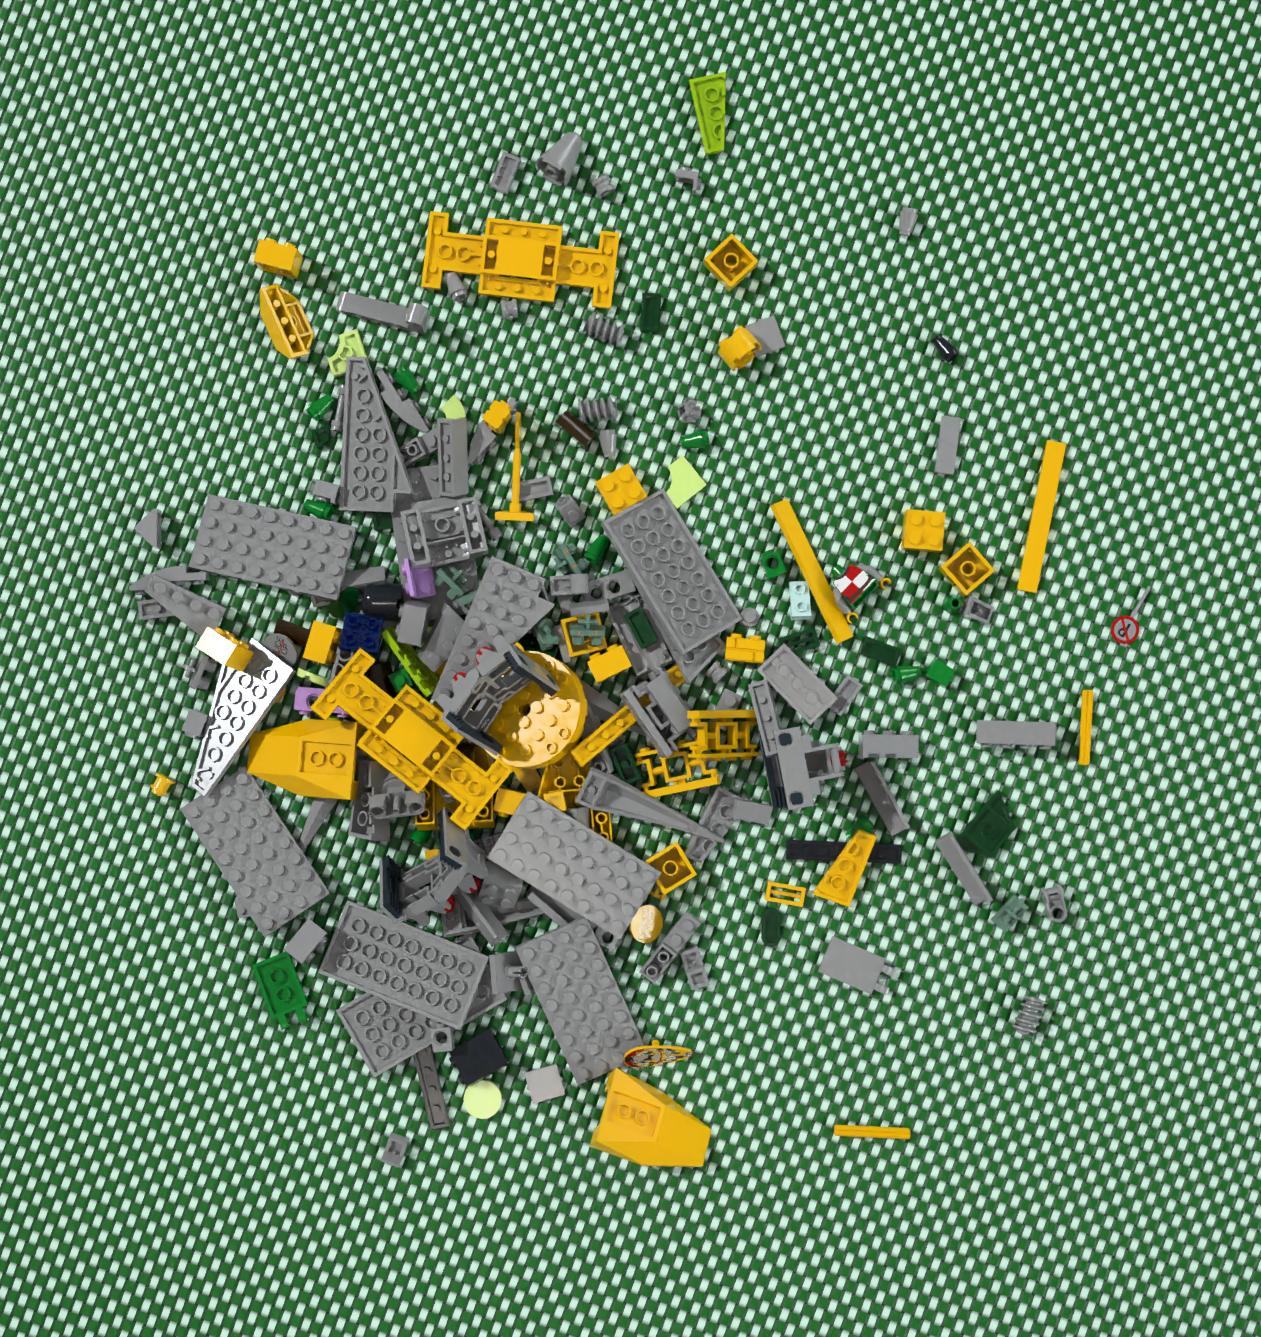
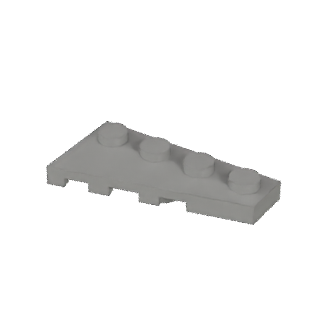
[684,785,745,863]

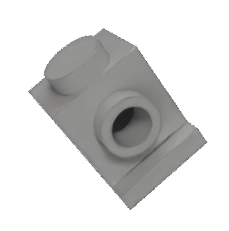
[310,479,340,506]

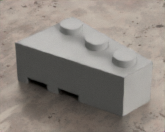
[417,602,464,672]
[858,730,919,758]

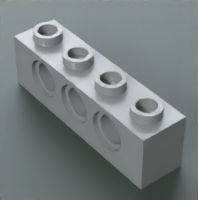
[557,569,636,617]

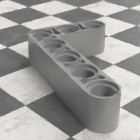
[336,291,431,334]

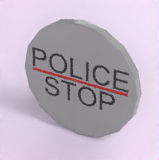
[263,633,298,667]

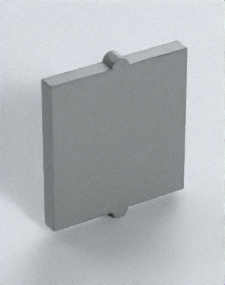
[745,316,786,358]
[524,1063,565,1104]

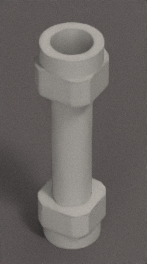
[331,385,345,432]
[476,497,503,542]

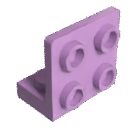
[402,558,437,599]

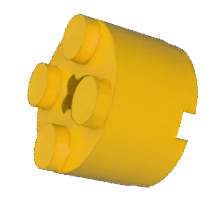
[718,326,762,371]

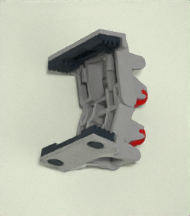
[437,635,560,756]
[758,726,849,810]
[379,807,488,926]

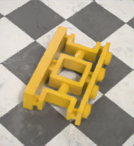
[687,710,759,762]
[634,737,721,798]

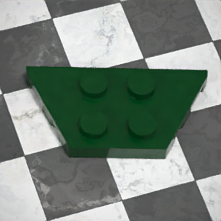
[956,789,1016,857]

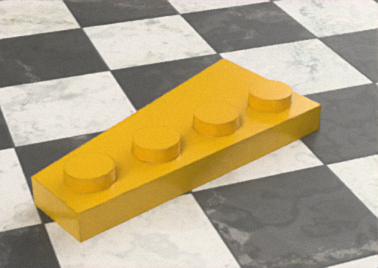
[813,829,877,907]

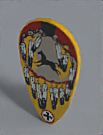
[623,1040,692,1068]

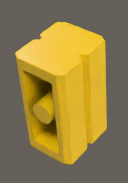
[482,400,512,434]
[724,633,765,664]

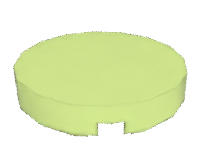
[296,668,330,687]
[463,1080,502,1119]

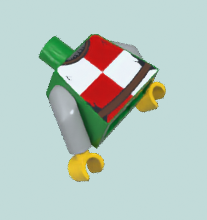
[831,564,891,624]

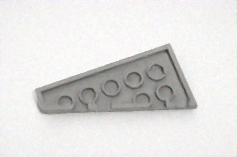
[631,576,726,684]

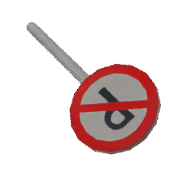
[1110,586,1151,644]

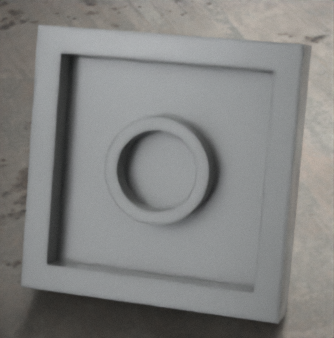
[489,950,528,994]

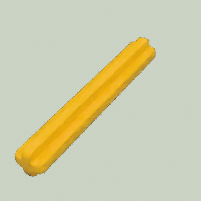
[1078,690,1094,765]
[834,1125,911,1139]

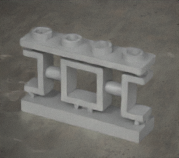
[619,667,697,758]

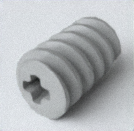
[582,312,625,348]
[578,397,618,423]
[1012,995,1048,1039]

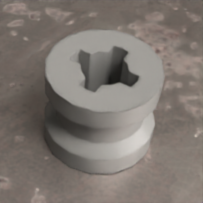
[592,175,615,198]
[501,298,518,319]
[705,660,728,684]

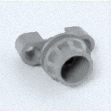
[368,773,426,819]

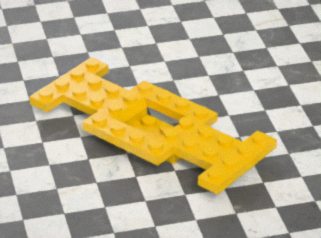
[421,211,620,310]
[310,648,513,831]

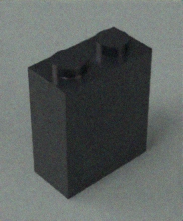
[449,1029,510,1087]

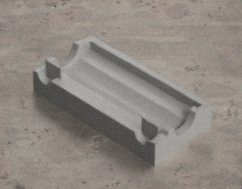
[607,593,673,678]
[757,643,838,725]

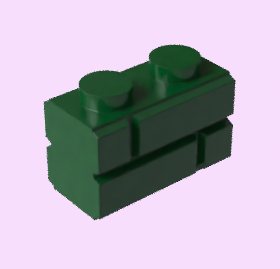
[609,742,643,784]

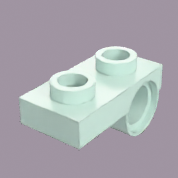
[789,581,811,620]

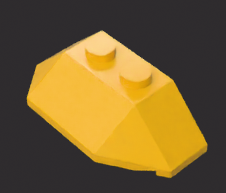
[259,284,314,359]

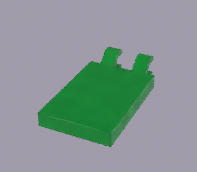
[252,952,309,1030]

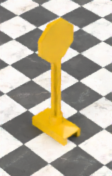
[495,412,535,521]

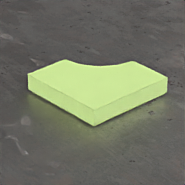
[327,329,368,378]
[666,455,706,509]

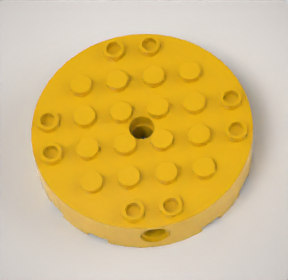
[471,651,587,769]

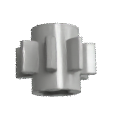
[677,399,701,424]

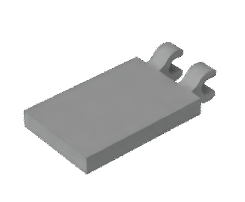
[818,936,897,995]

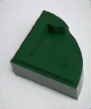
[311,425,331,449]

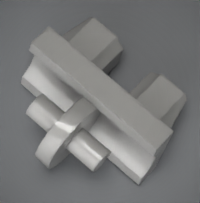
[182,654,217,690]

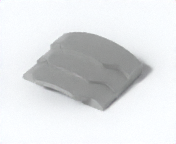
[400,496,488,569]

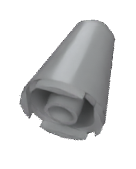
[535,132,583,186]

